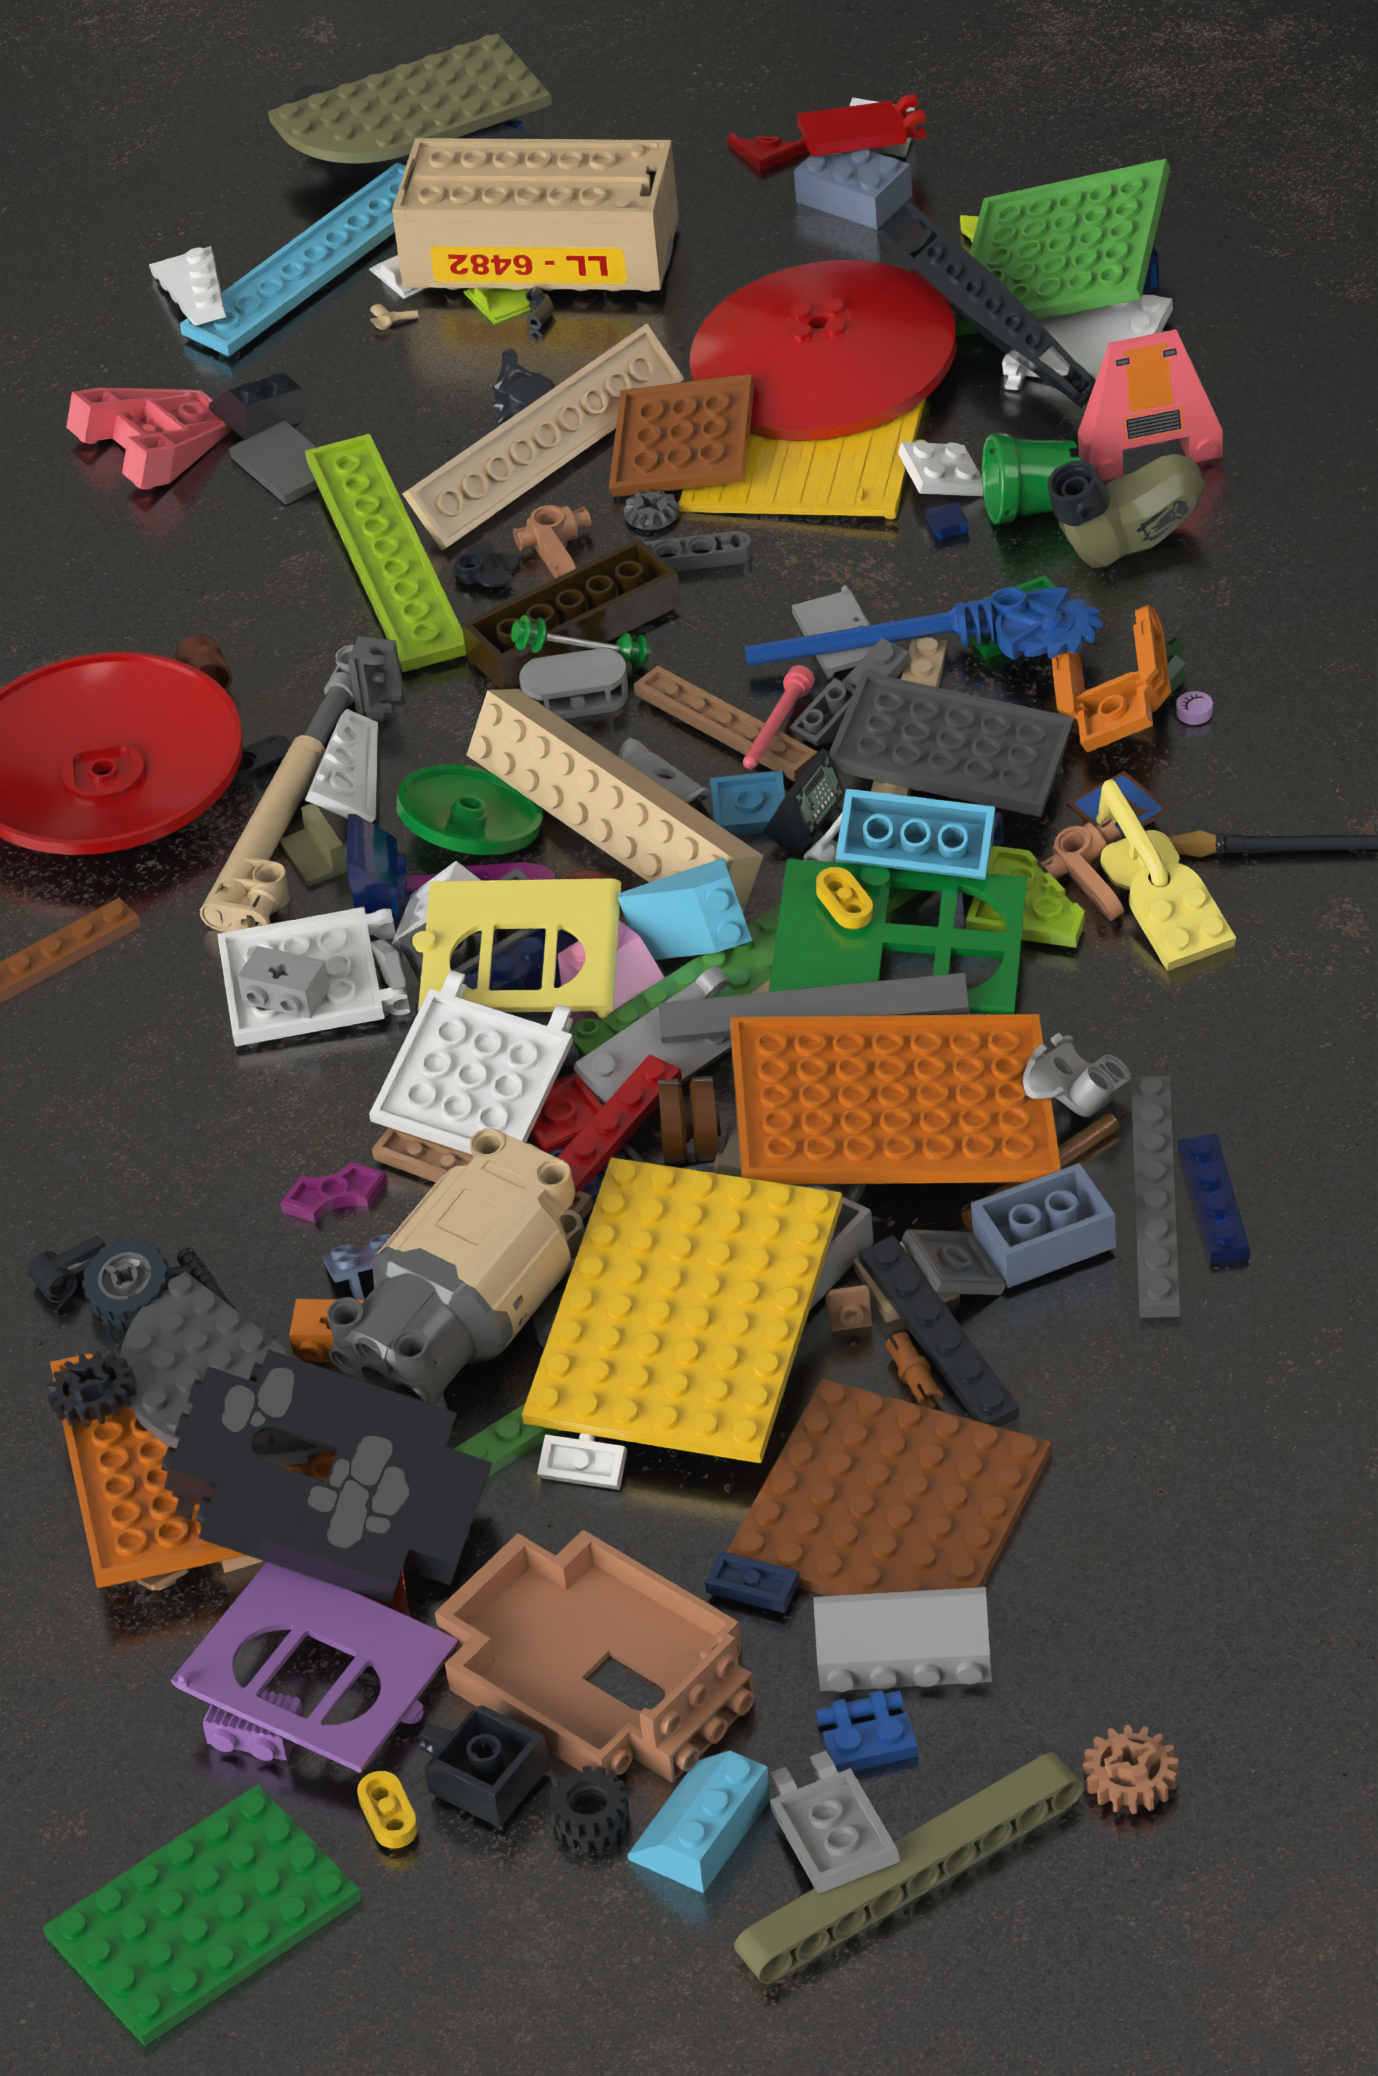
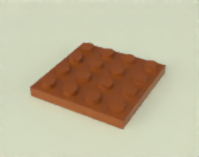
[609,374,755,497]

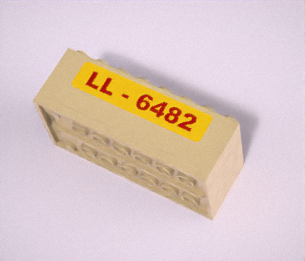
[392,138,679,292]

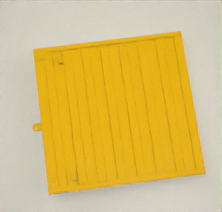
[678,398,926,519]

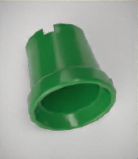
[982,433,1080,525]

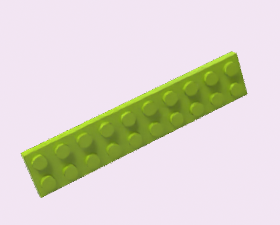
[305,434,466,672]

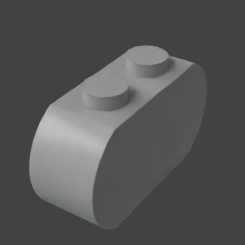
[519,648,629,719]

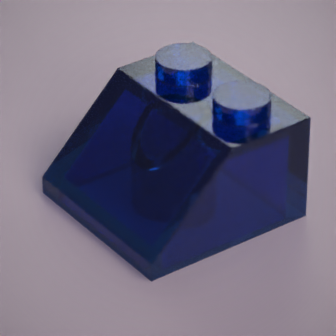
[347,814,407,916]

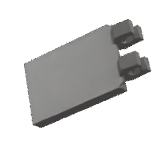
[769,1750,901,1894]

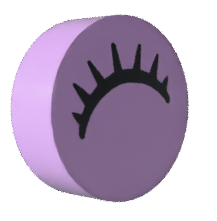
[1176,691,1213,725]

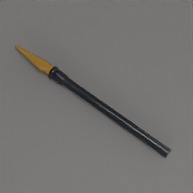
[1168,830,1378,858]

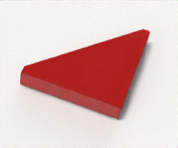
[728,133,809,172]

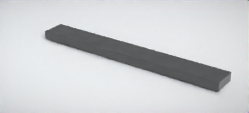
[658,973,969,1043]

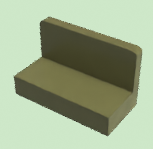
[279,803,348,886]

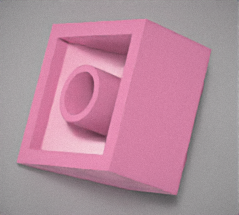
[557,920,665,1015]

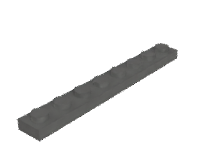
[1131,1076,1180,1318]

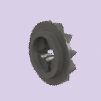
[623,489,679,530]

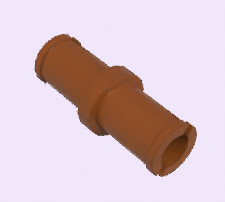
[885,1332,943,1408]

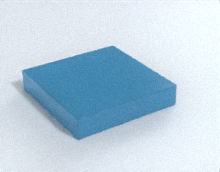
[710,771,785,836]

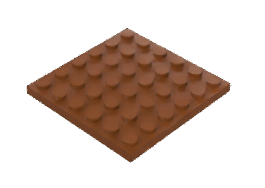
[726,1378,1052,1596]

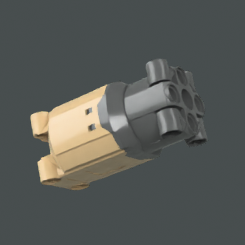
[327,1128,585,1410]

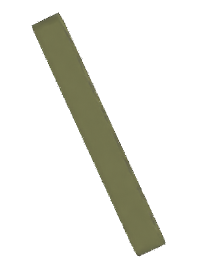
[734,1752,1084,1984]

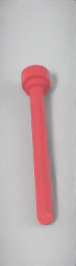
[743,665,815,769]

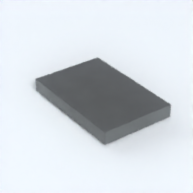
[229,420,319,505]

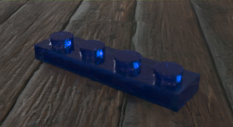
[1178,1133,1250,1263]

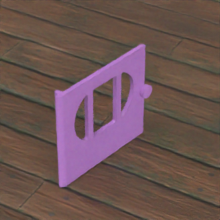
[171,1562,459,1773]

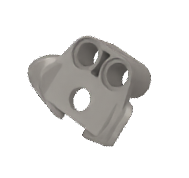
[618,738,711,803]
[1023,1033,1131,1117]

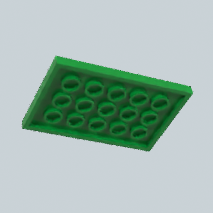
[43,1784,362,2047]

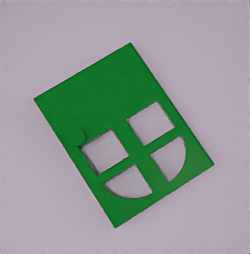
[769,859,1027,1015]

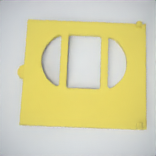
[412,879,621,1018]

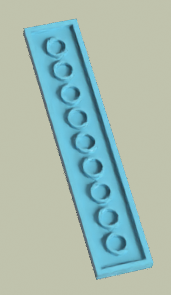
[180,162,406,356]

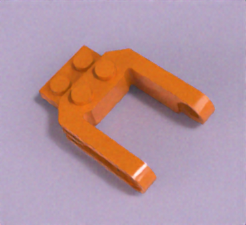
[1052,604,1171,752]

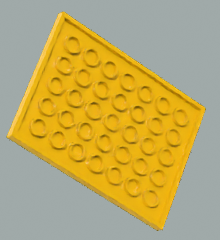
[522,1158,843,1463]

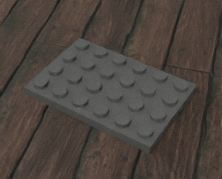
[829,671,1074,817]

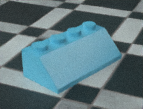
[836,789,995,880]

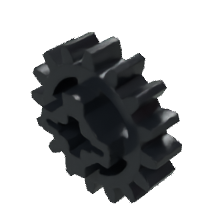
[47,1351,137,1428]

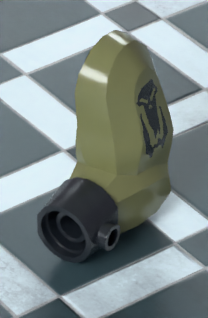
[1047,454,1205,568]

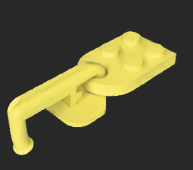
[1096,779,1236,971]

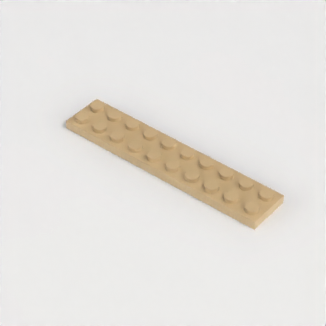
[402,324,684,551]

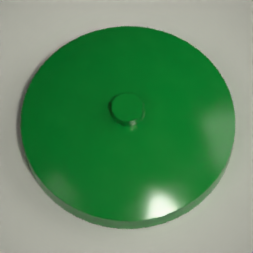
[396,764,543,855]

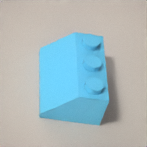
[628,1750,771,1893]

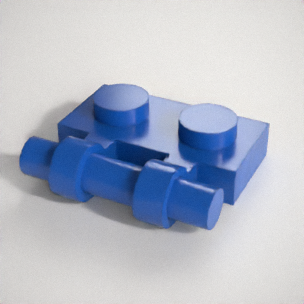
[815,1690,918,1773]

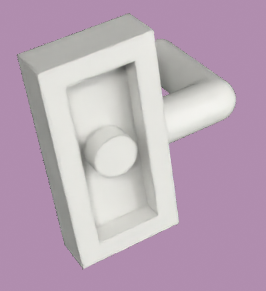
[537,1433,628,1490]

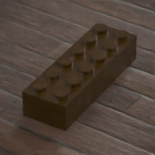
[462,538,681,690]

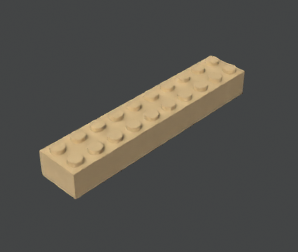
[467,689,764,913]

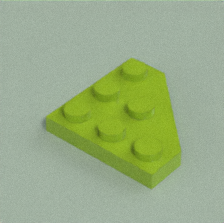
[966,846,1085,948]

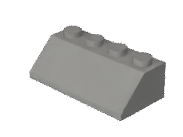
[813,1587,992,1692]

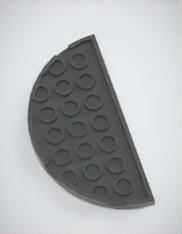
[120,1271,329,1466]

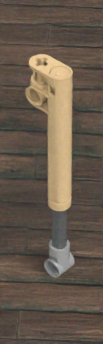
[200,645,354,932]

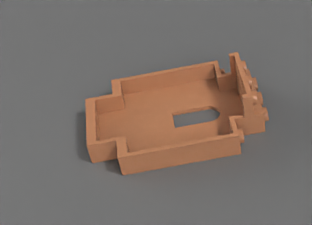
[435,1530,755,1783]

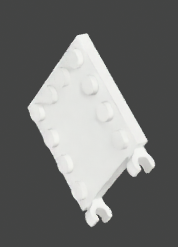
[1002,295,1173,390]
[217,907,410,1046]
[369,970,573,1154]

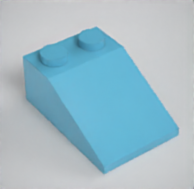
[617,858,752,960]

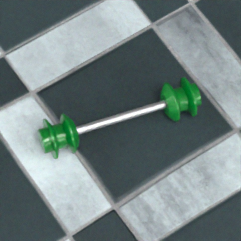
[511,615,650,670]

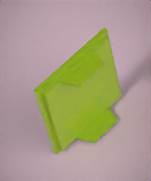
[464,287,531,325]

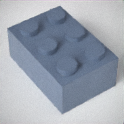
[794,149,912,230]
[971,1163,1116,1288]

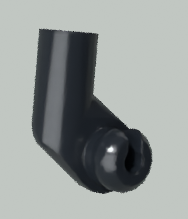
[525,286,554,330]

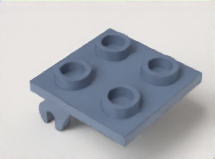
[322,1234,392,1300]

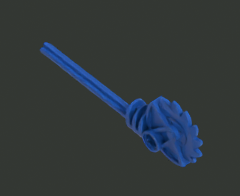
[744,587,1103,667]

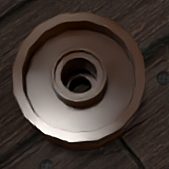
[658,1076,721,1166]

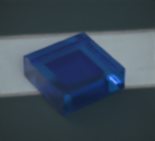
[925,502,969,539]

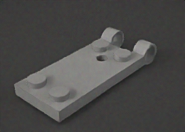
[573,965,732,1105]

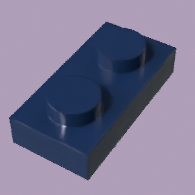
[705,1551,799,1613]

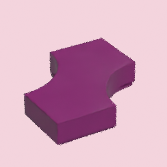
[280,1162,388,1223]

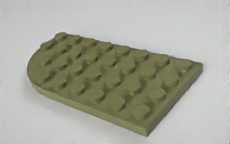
[268,33,552,163]

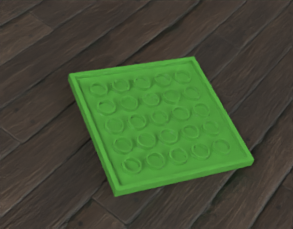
[954,159,1170,337]

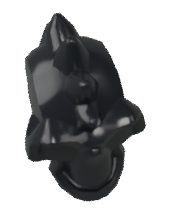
[492,347,556,425]

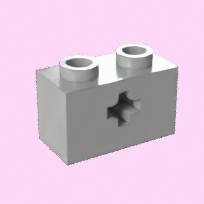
[237,946,330,1019]

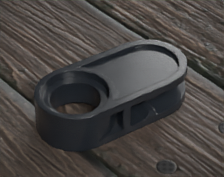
[232,735,292,785]

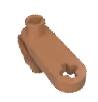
[513,505,592,578]
[1040,817,1124,921]

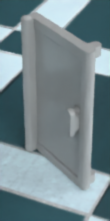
[792,585,875,679]

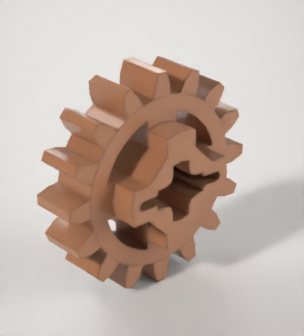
[1083,1725,1179,1814]

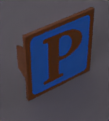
[1066,771,1171,843]

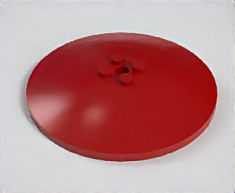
[690,260,957,441]
[0,652,243,855]

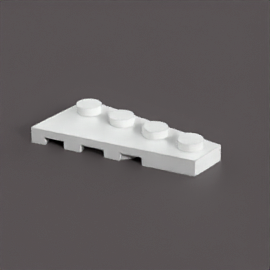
[149,246,226,326]
[305,709,378,827]

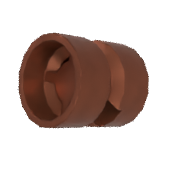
[174,634,233,691]

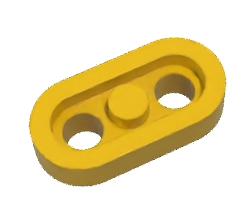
[816,867,873,929]
[357,1771,418,1848]

